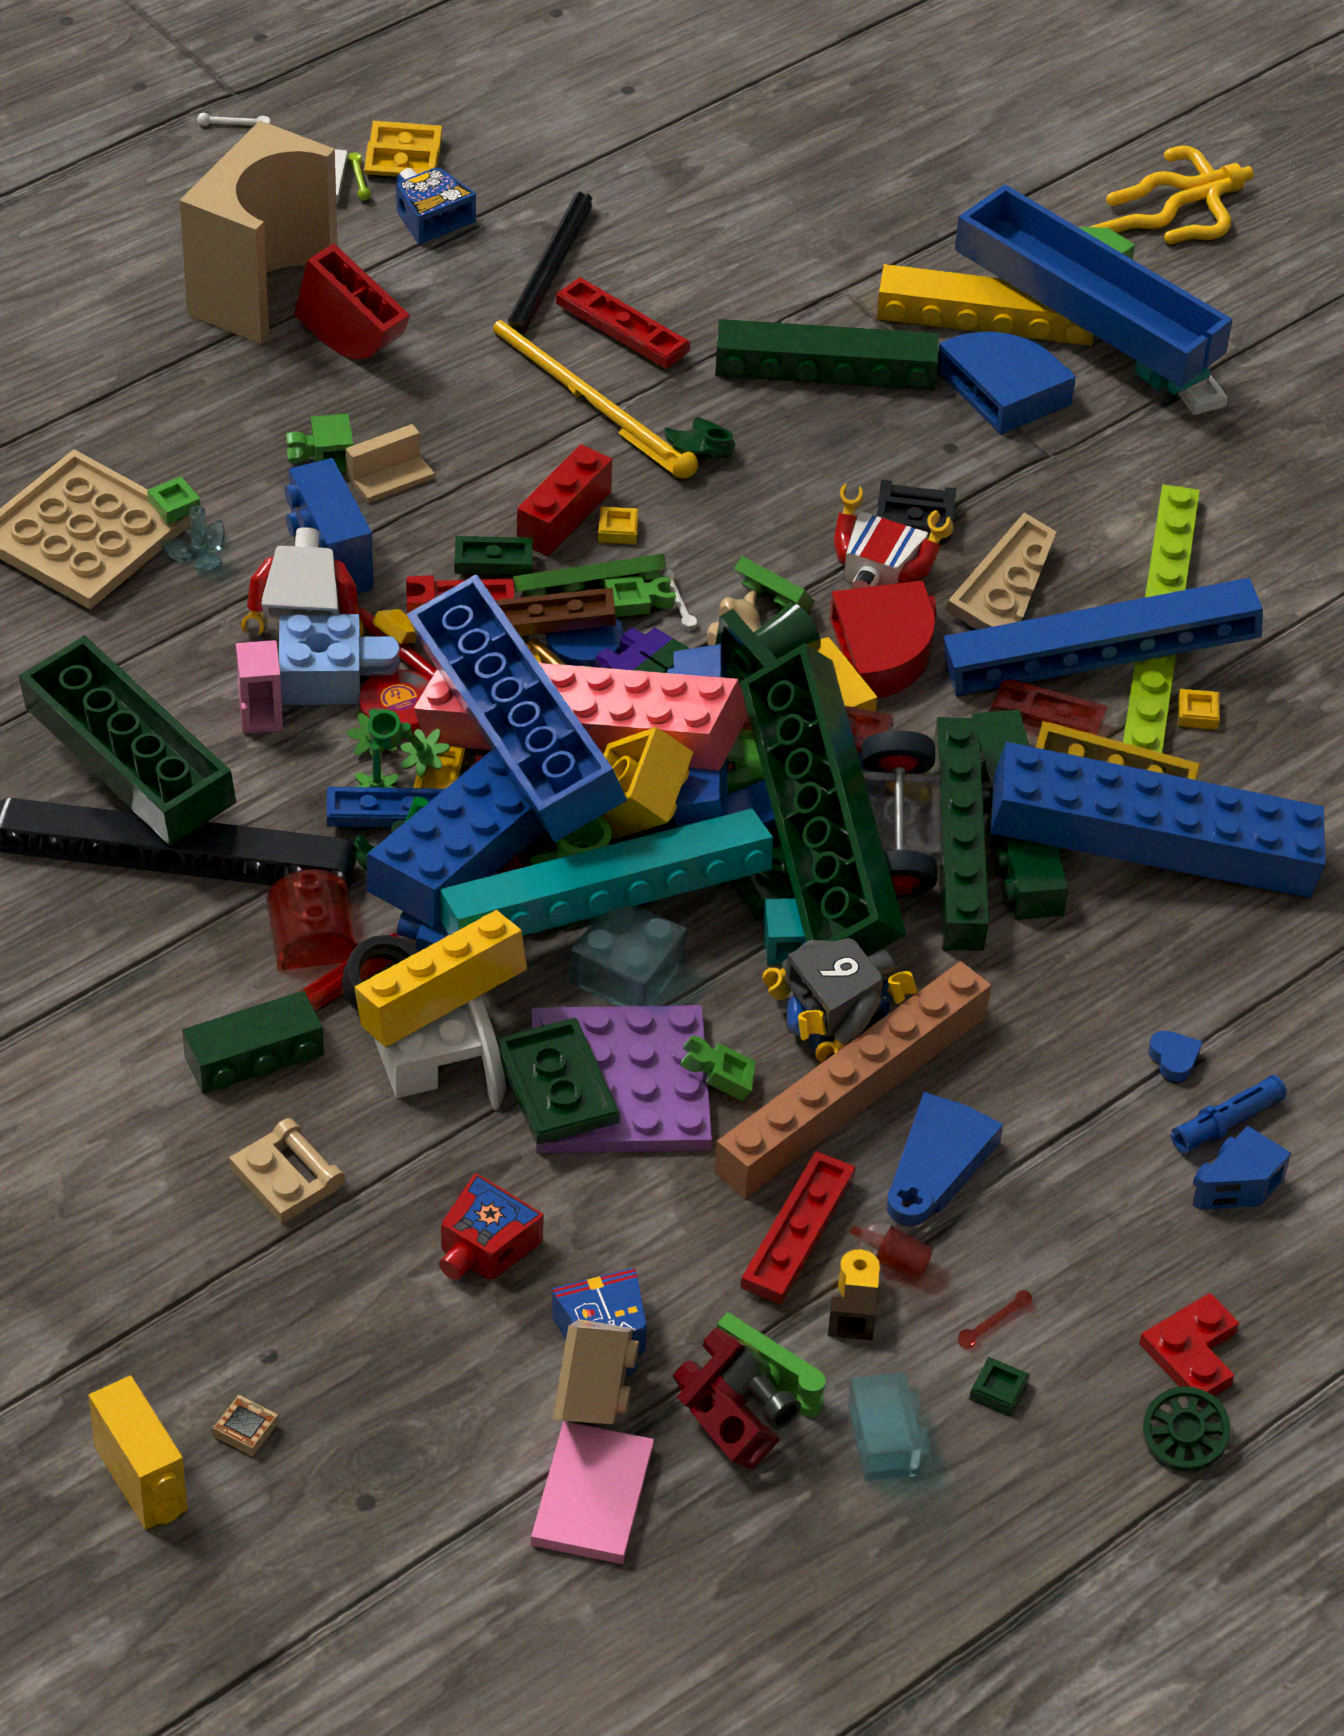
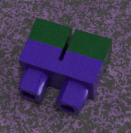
[595,627,691,673]

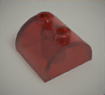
[266,869,359,971]

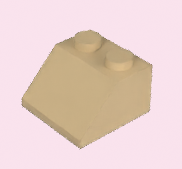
[553,1319,639,1424]

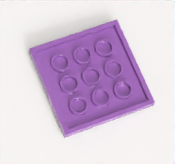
[531,1005,712,1154]

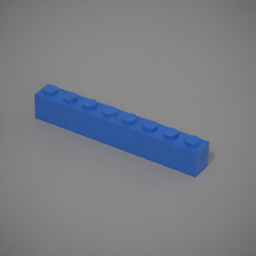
[944,578,1263,696]

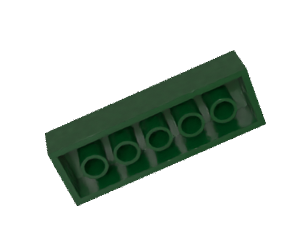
[18,635,237,845]

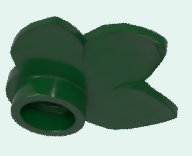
[664,417,736,459]

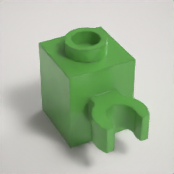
[286,414,354,473]

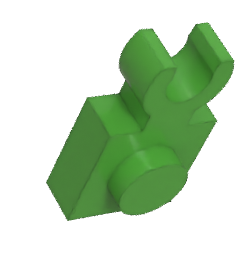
[603,576,676,617]
[680,1035,756,1101]

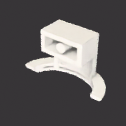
[374,996,506,1110]

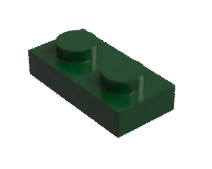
[454,536,533,575]

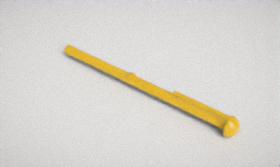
[493,320,698,479]

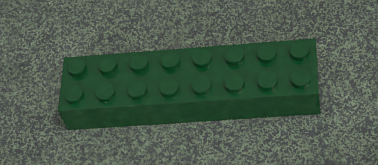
[740,643,906,957]

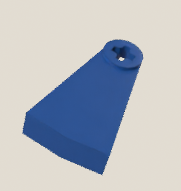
[886,1092,1003,1226]

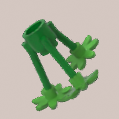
[347,709,450,788]

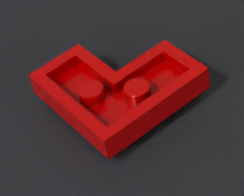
[1139,1293,1239,1406]

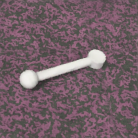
[197,113,270,127]
[660,569,697,632]

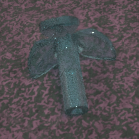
[161,506,225,571]

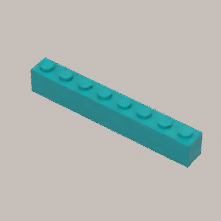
[440,808,773,936]

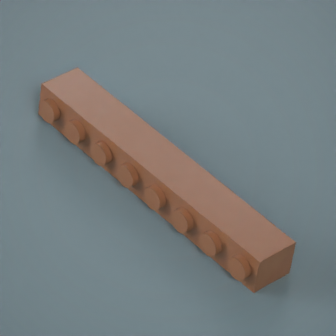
[714,961,991,1199]

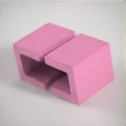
[236,640,283,734]

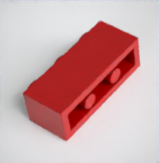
[517,444,612,557]

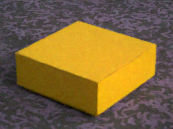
[598,507,638,545]
[372,609,416,644]
[1178,689,1220,730]

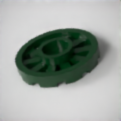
[1143,1387,1230,1472]

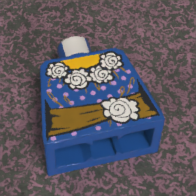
[396,168,476,245]

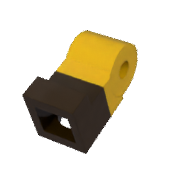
[828,1249,880,1341]

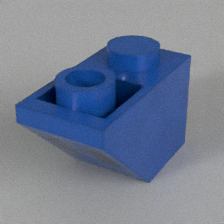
[1192,1126,1291,1210]

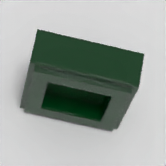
[969,1357,1030,1417]

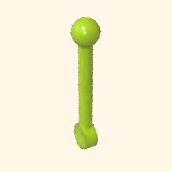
[348,153,371,201]

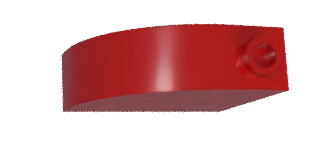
[294,243,410,359]
[830,581,937,699]

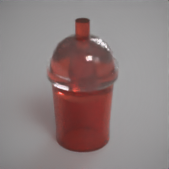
[850,1221,934,1280]

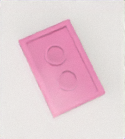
[531,1421,654,1564]

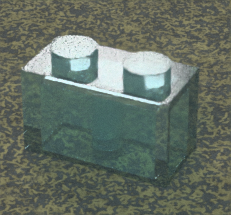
[848,1372,929,1481]

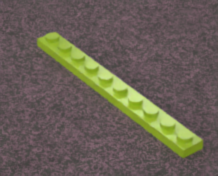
[1123,484,1200,753]

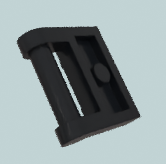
[876,479,956,541]

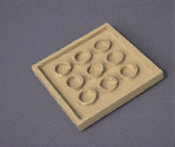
[0,449,192,610]

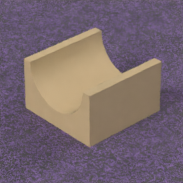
[180,121,338,345]

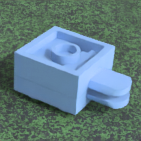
[279,614,400,705]

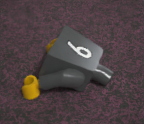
[762,938,895,1063]

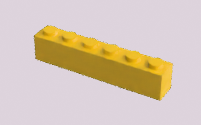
[876,264,1094,346]

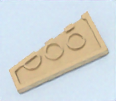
[945,512,1056,630]

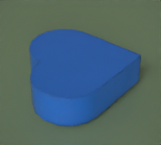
[1148,1030,1202,1082]

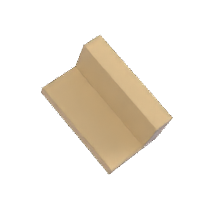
[346,424,435,504]

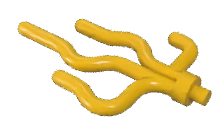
[1090,145,1254,245]

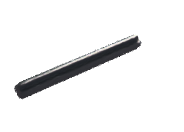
[507,191,593,334]

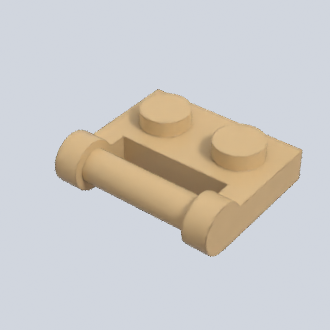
[229,1118,346,1224]

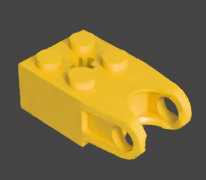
[601,727,694,839]

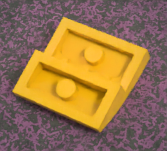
[364,121,442,177]

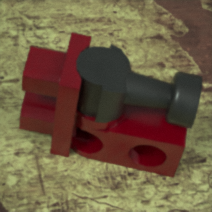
[673,1328,801,1470]

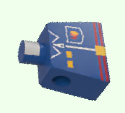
[552,1268,647,1377]

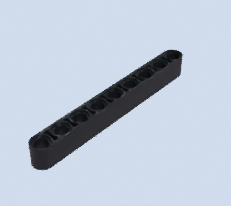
[0,798,357,893]

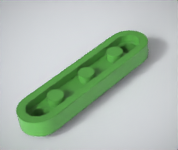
[513,554,667,597]

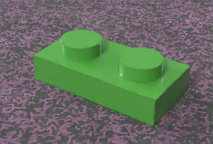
[734,556,815,613]

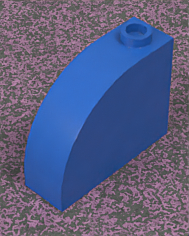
[937,332,1076,435]

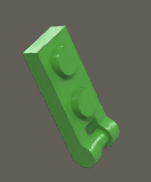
[716,1312,826,1418]

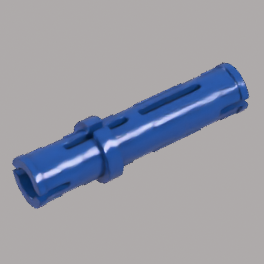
[1171,1074,1287,1154]

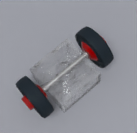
[861,730,941,896]

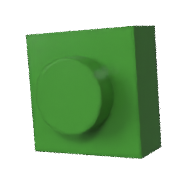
[147,476,201,524]

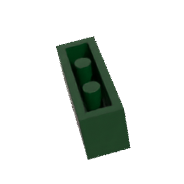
[182,990,324,1094]

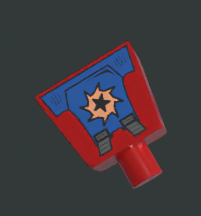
[439,1173,544,1280]

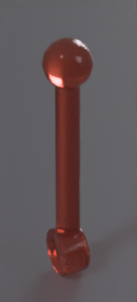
[958,1290,1033,1349]

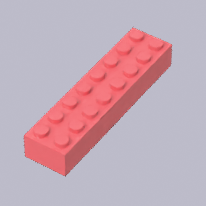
[414,663,748,771]

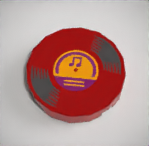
[359,669,430,733]

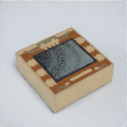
[213,1395,278,1457]

